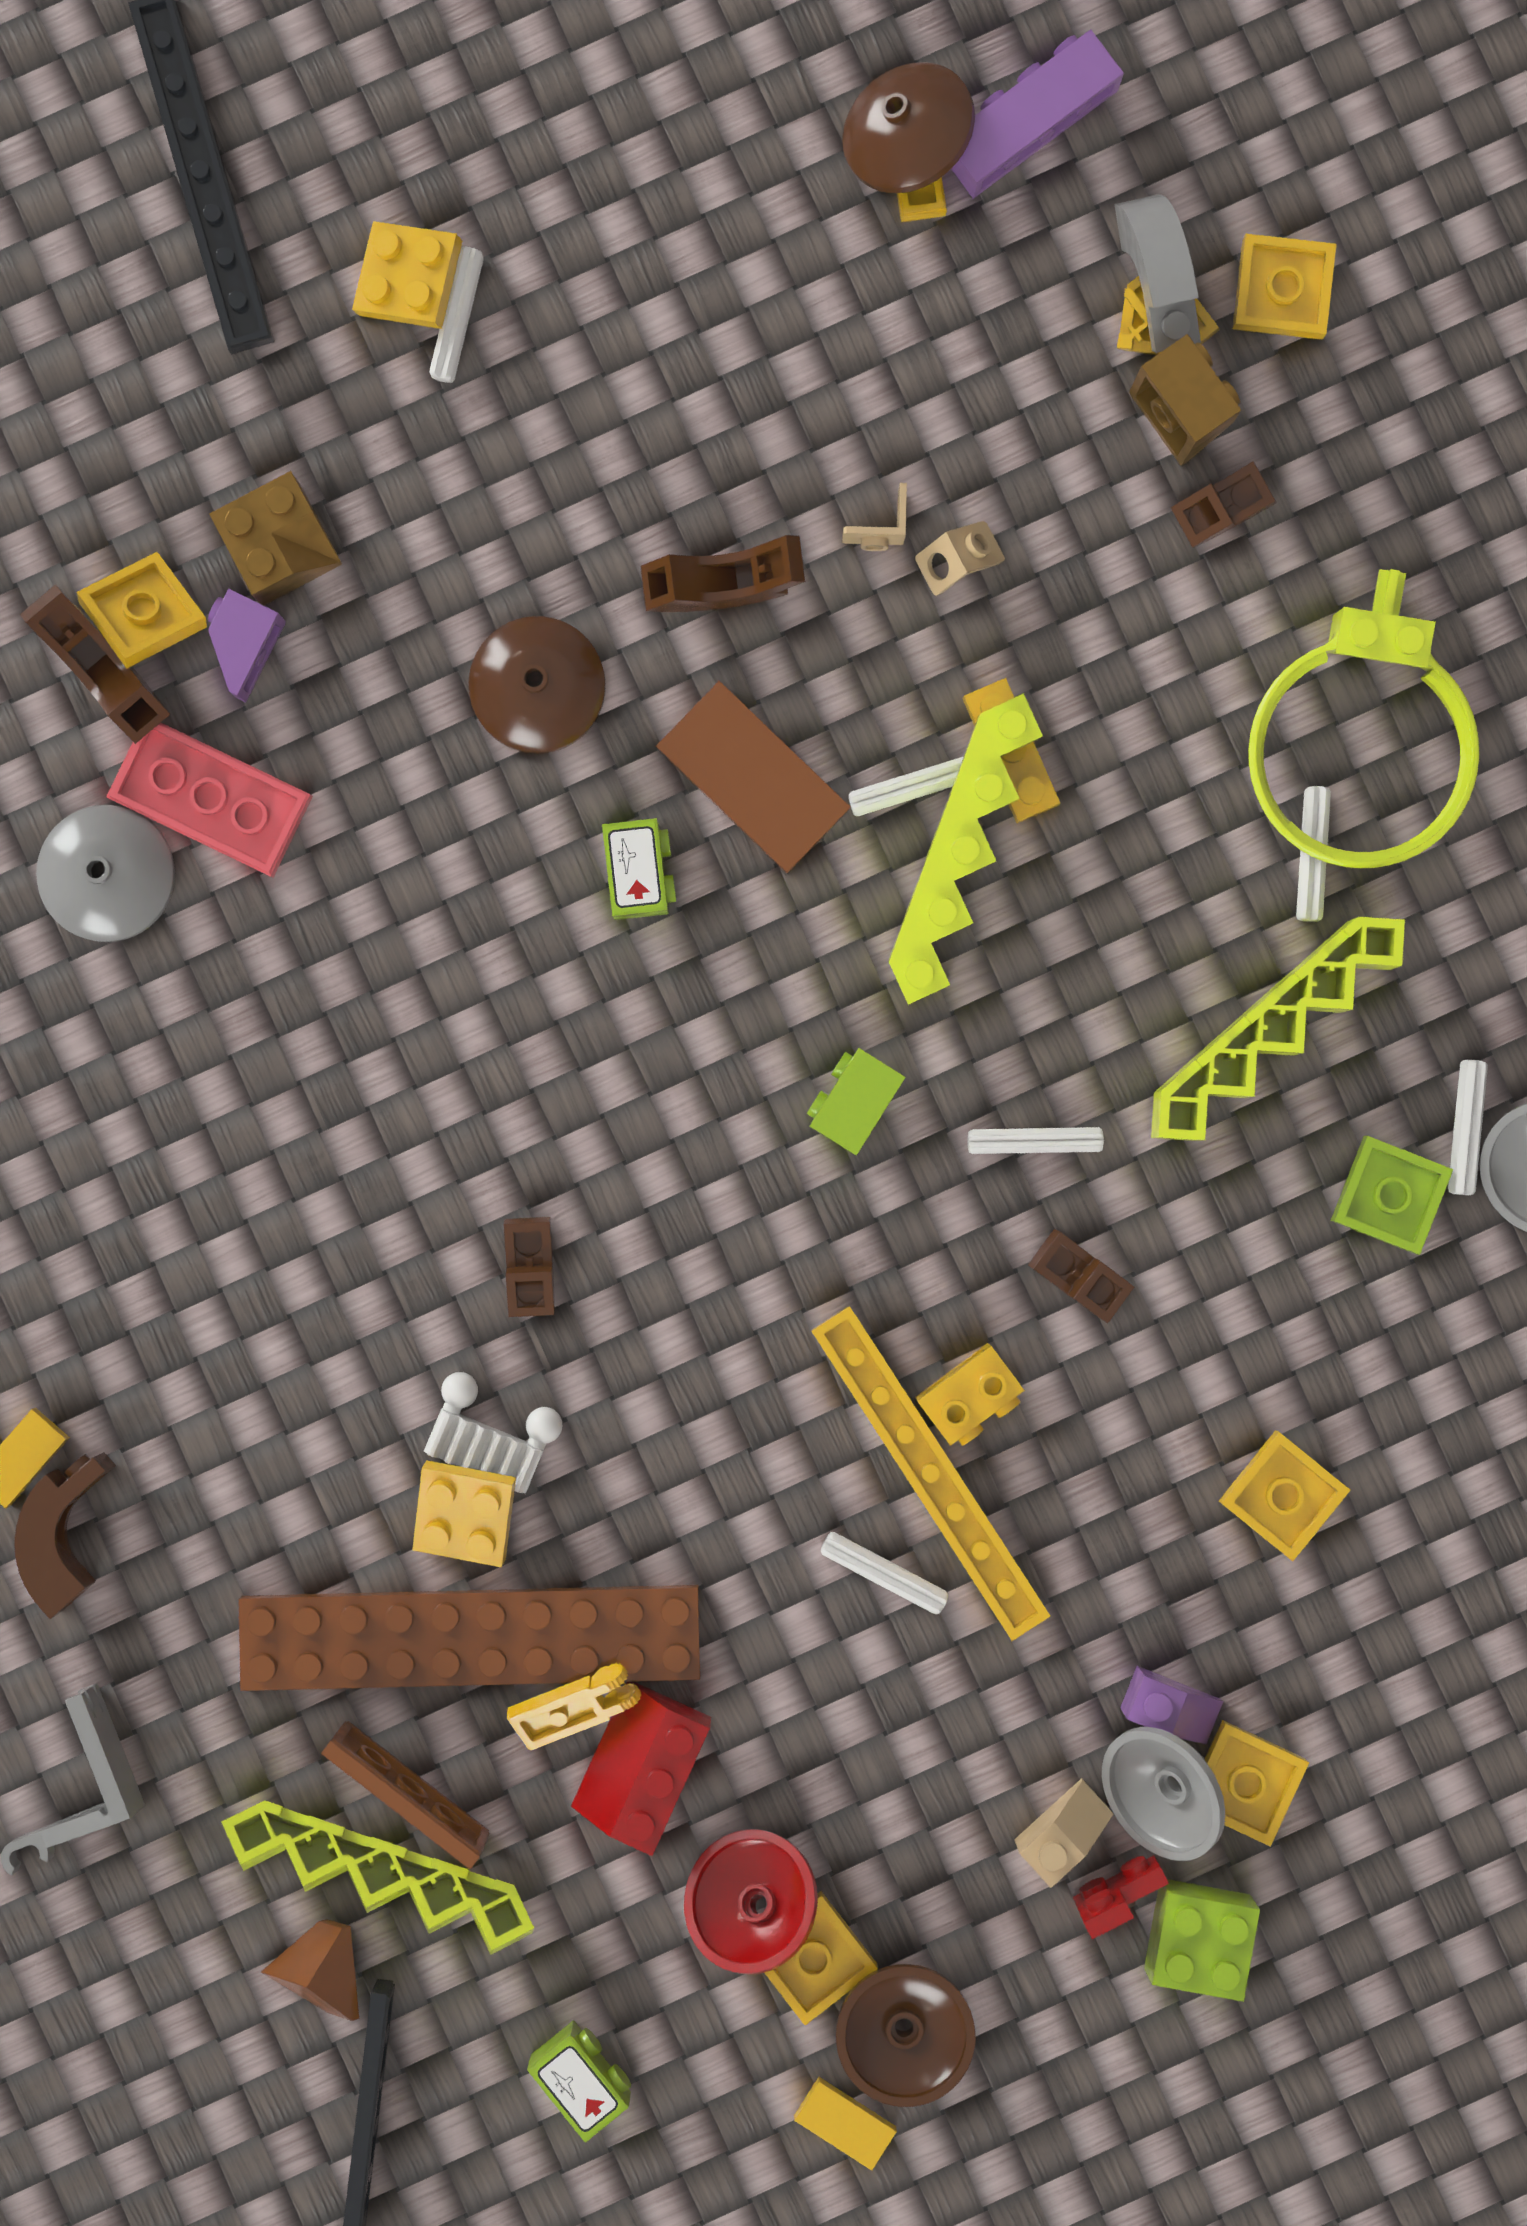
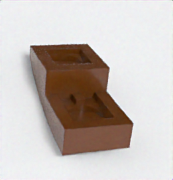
[1171,461,1277,548]
[504,1217,555,1317]
[1028,1229,1134,1324]

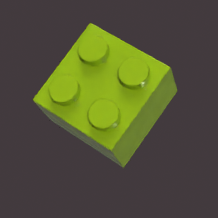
[1144,1879,1260,2002]

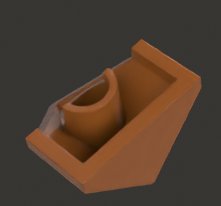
[261,1919,360,2021]

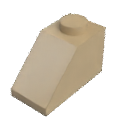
[1014,1778,1114,1888]

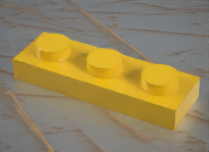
[963,678,1060,823]

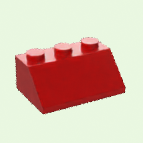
[571,1682,711,1856]

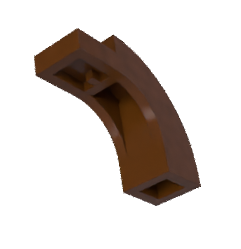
[641,535,805,612]
[20,584,170,744]
[15,1452,116,1619]

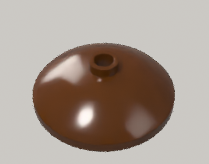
[842,62,975,193]
[469,616,606,754]
[836,1964,976,2107]

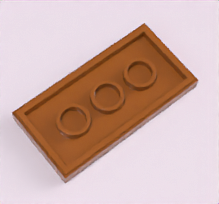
[656,681,851,874]
[321,1721,490,1869]

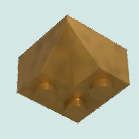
[1129,334,1241,466]
[209,471,342,606]

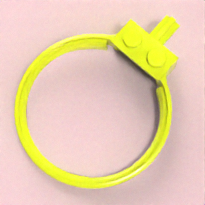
[1248,569,1479,869]

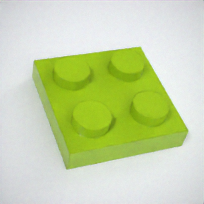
[1331,1136,1453,1255]

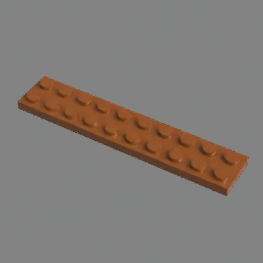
[239,1585,701,1691]

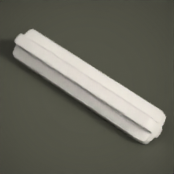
[429,246,483,383]
[848,756,964,816]
[1296,786,1331,922]
[1448,1060,1488,1195]
[967,1127,1104,1154]
[821,1532,949,1614]

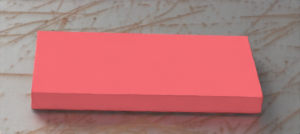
[106,723,313,878]

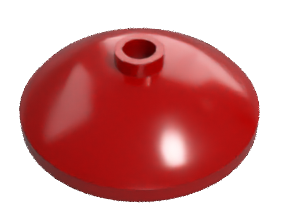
[684,1829,818,1974]

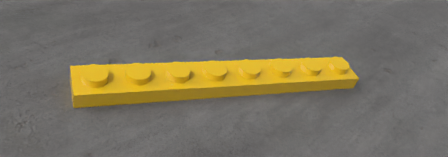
[811,1305,1050,1641]

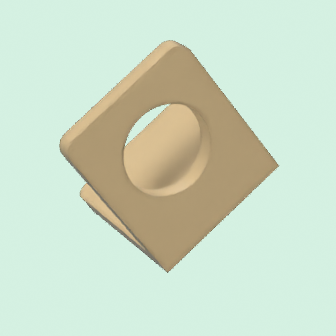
[842,483,907,551]
[915,521,1005,596]

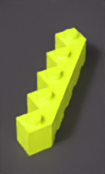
[888,693,1043,1005]
[1151,917,1405,1141]
[222,1800,534,1955]

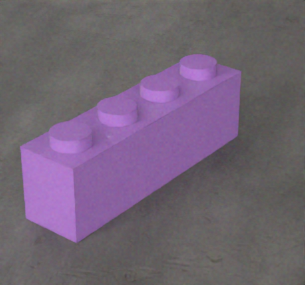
[951,29,1124,199]

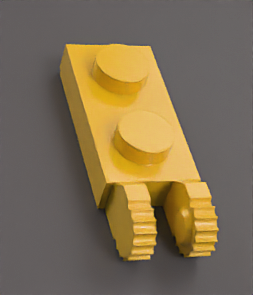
[507,1662,642,1751]

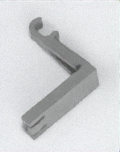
[1,1683,145,1876]

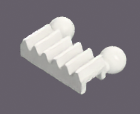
[424,1372,563,1494]

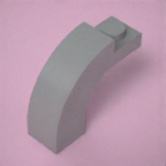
[1114,194,1201,353]

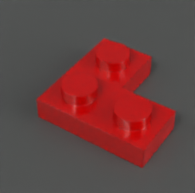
[1073,1855,1169,1940]

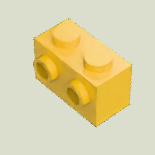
[915,1343,1025,1446]

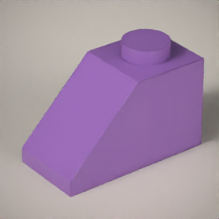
[208,588,286,703]
[1120,1666,1223,1744]

